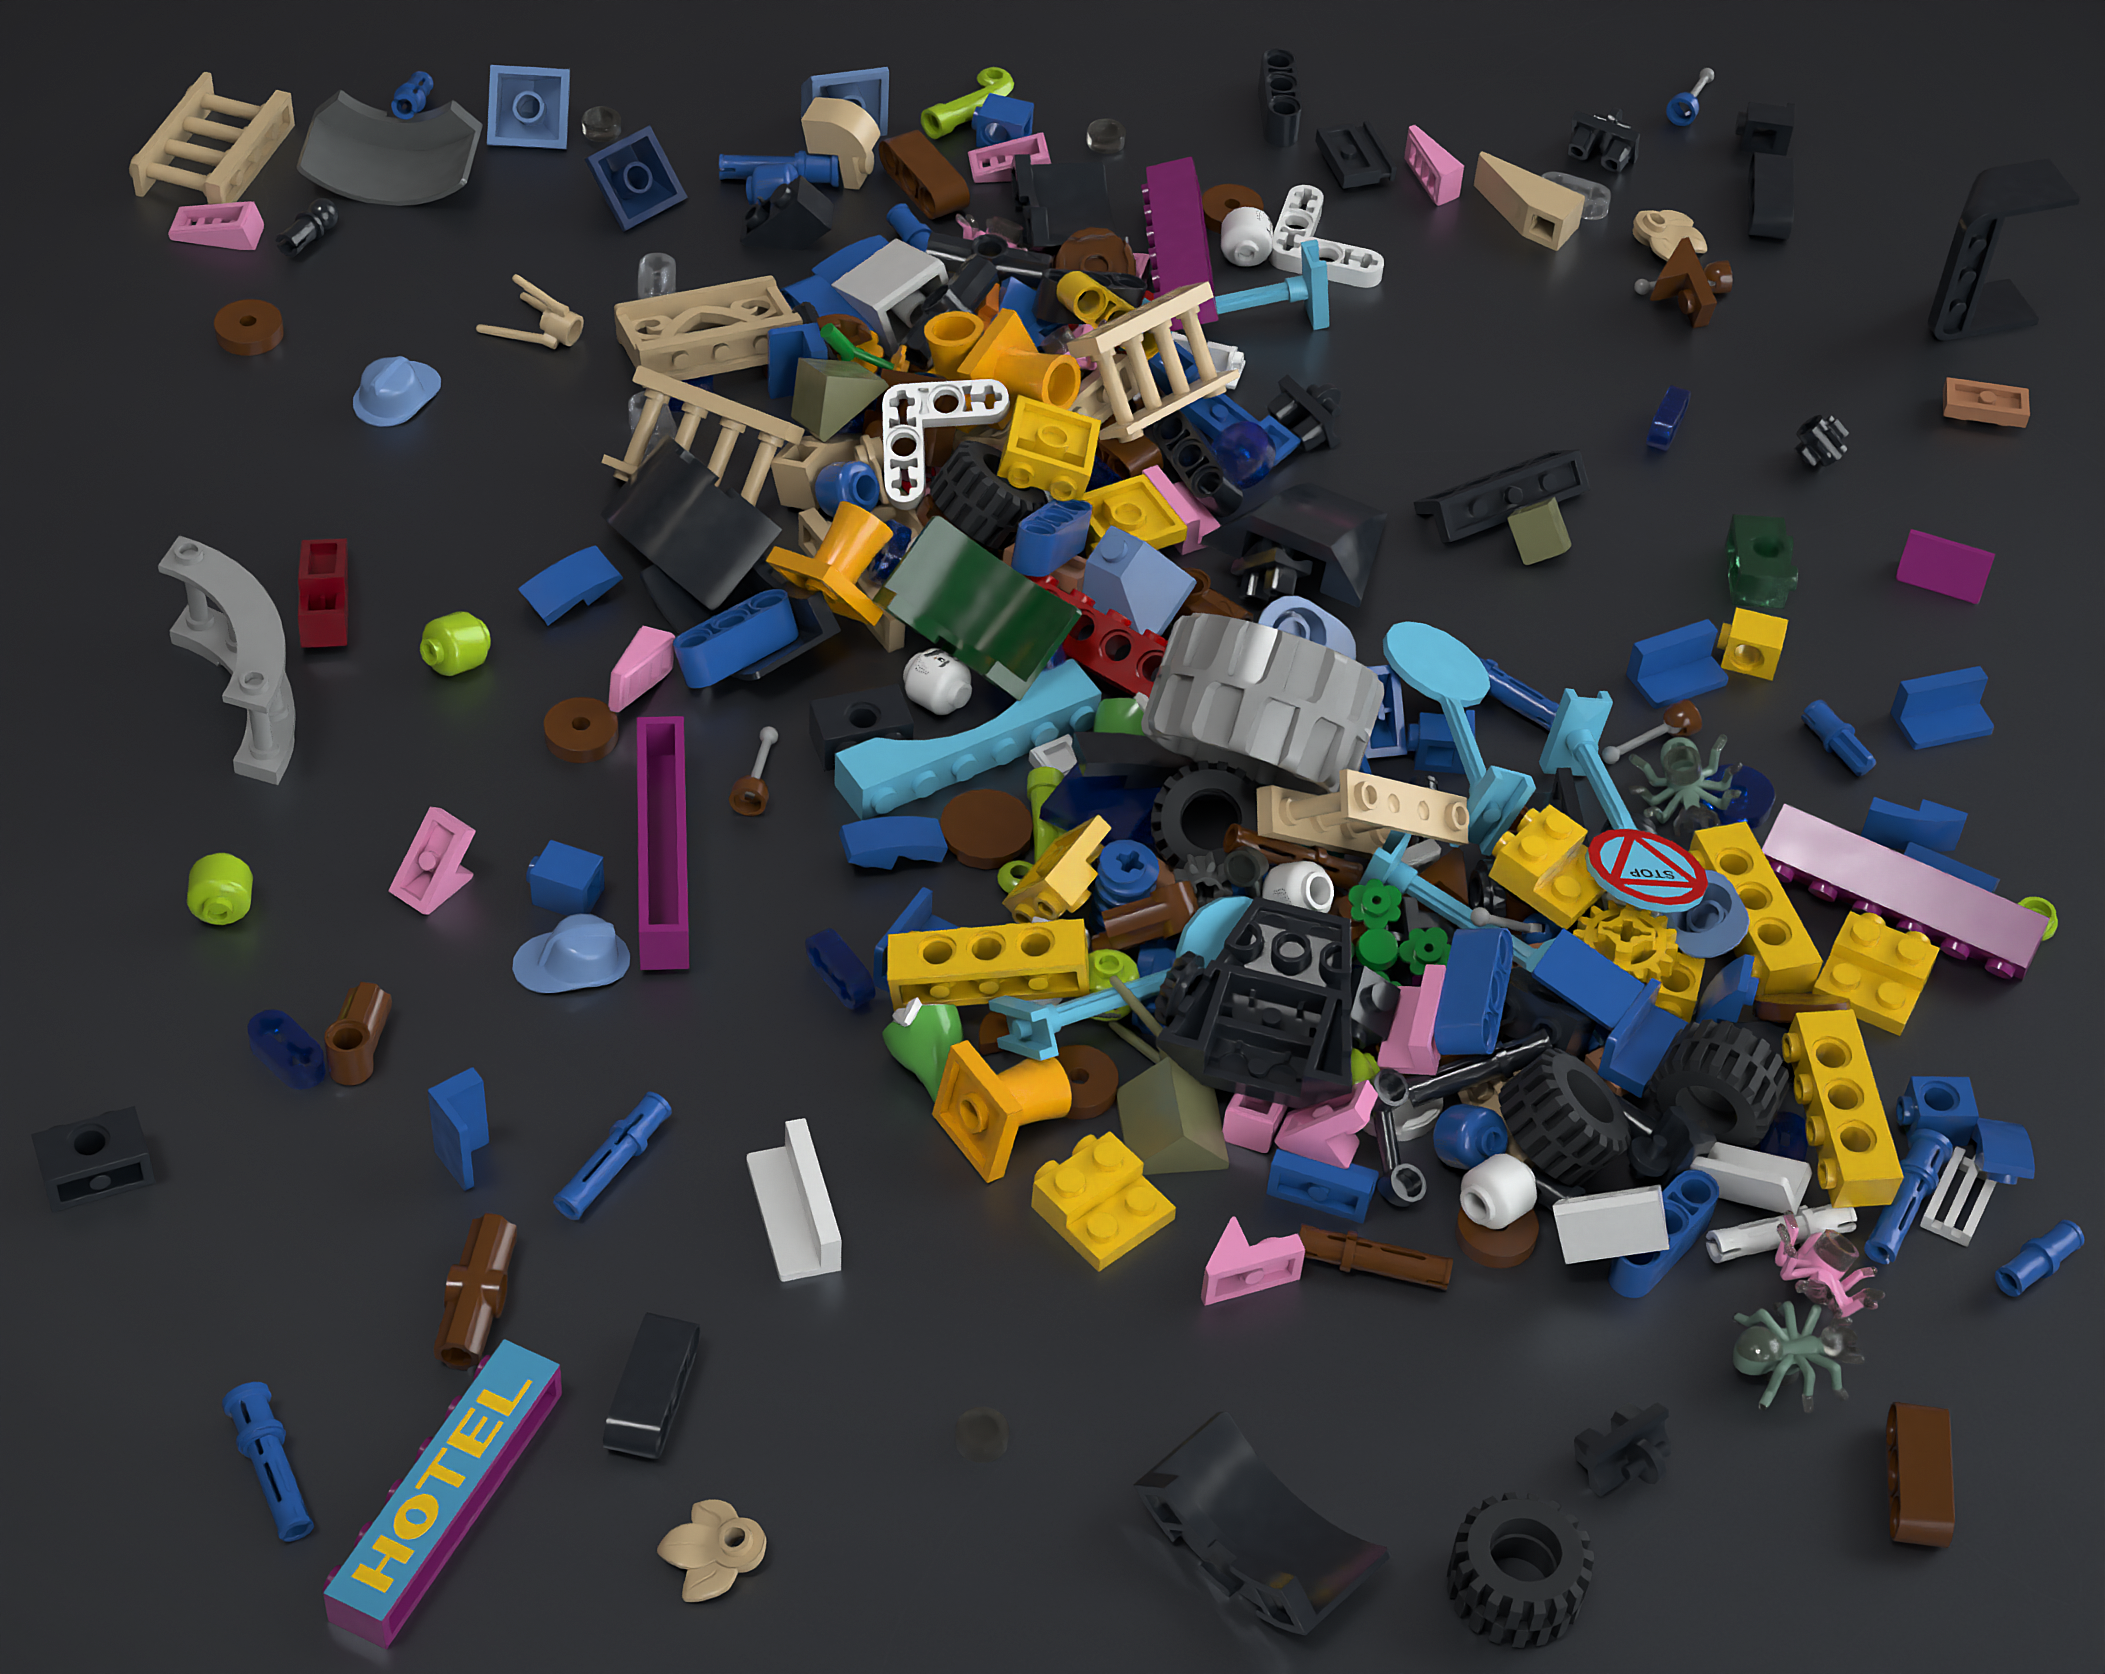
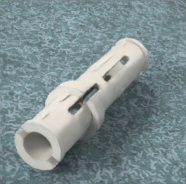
[1706,1204,1857,1263]

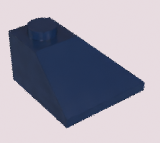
[584,125,688,232]

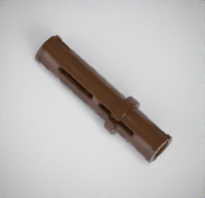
[1223,823,1363,892]
[1299,1223,1453,1291]

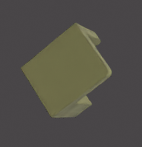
[1507,497,1571,565]

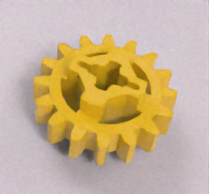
[1573,900,1678,993]

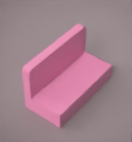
[1142,465,1221,555]
[1377,964,1446,1075]

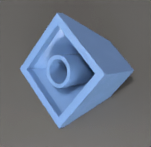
[487,65,570,150]
[801,67,889,136]
[1082,525,1197,646]

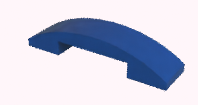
[1148,340,1301,466]

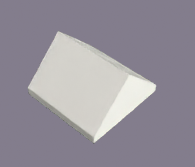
[1553,1185,1669,1264]

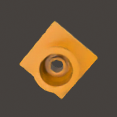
[957,308,1081,431]
[924,311,984,434]
[766,501,894,626]
[932,1040,1072,1183]

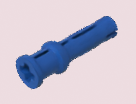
[719,150,840,187]
[1864,1128,1954,1264]
[222,1382,314,1542]

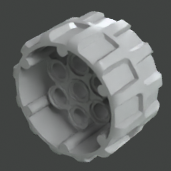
[1141,613,1384,796]

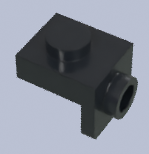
[1351,966,1401,1050]

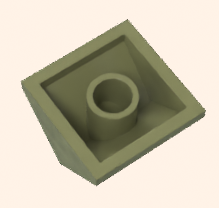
[791,358,889,443]
[1116,1056,1229,1175]

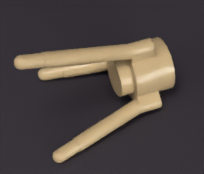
[476,274,584,349]

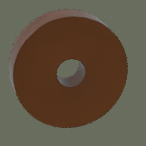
[1202,184,1264,234]
[214,299,284,356]
[544,697,619,763]
[1054,1045,1119,1120]
[1455,1206,1539,1268]

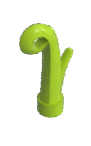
[921,67,1014,139]
[997,766,1069,893]

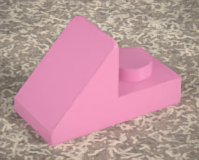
[388,807,476,915]
[1274,1079,1378,1169]
[1201,1216,1305,1306]

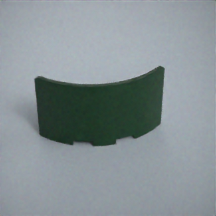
[872,515,1082,701]

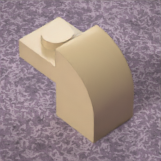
[801,97,880,189]

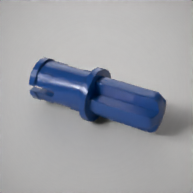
[1801,700,1876,776]

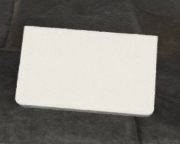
[1690,1142,1813,1216]

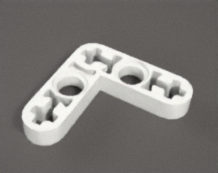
[1269,185,1384,288]
[882,379,1010,510]

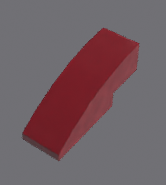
[298,538,348,648]

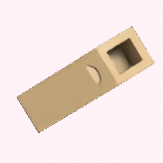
[1474,151,1585,251]
[771,430,862,511]

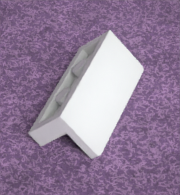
[747,1118,842,1282]

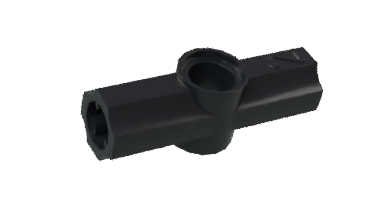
[926,232,1054,290]
[899,254,999,370]

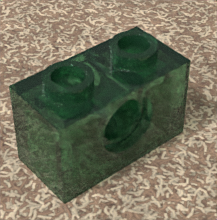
[1725,514,1798,609]

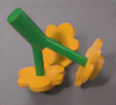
[820,323,910,374]

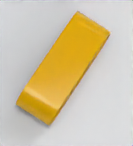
[1056,271,1159,361]

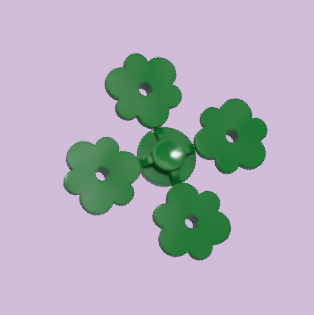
[1348,879,1451,987]

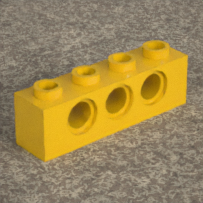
[1688,821,1823,995]
[887,919,1090,1011]
[1782,1009,1904,1208]

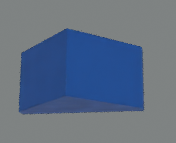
[1365,664,1407,758]

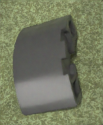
[297,90,483,206]

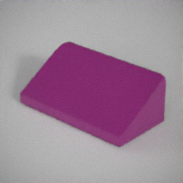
[1895,529,1995,604]

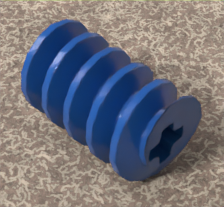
[1089,840,1160,935]

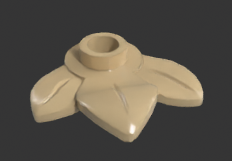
[1633,210,1707,261]
[854,435,889,507]
[657,1500,767,1602]

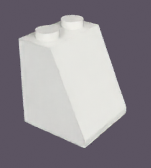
[831,239,949,358]

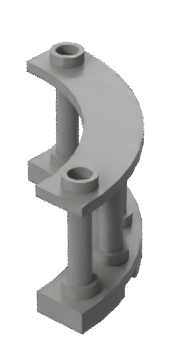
[158,536,296,785]

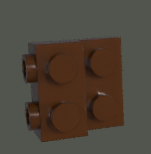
[862,368,959,474]

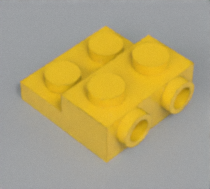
[997,395,1101,501]
[1082,474,1188,559]
[1488,804,1606,930]
[1002,814,1111,924]
[1812,911,1940,1036]
[1031,1131,1176,1272]

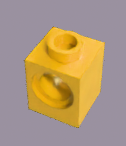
[1717,607,1789,681]
[1655,952,1705,1023]

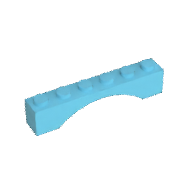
[835,658,1102,821]

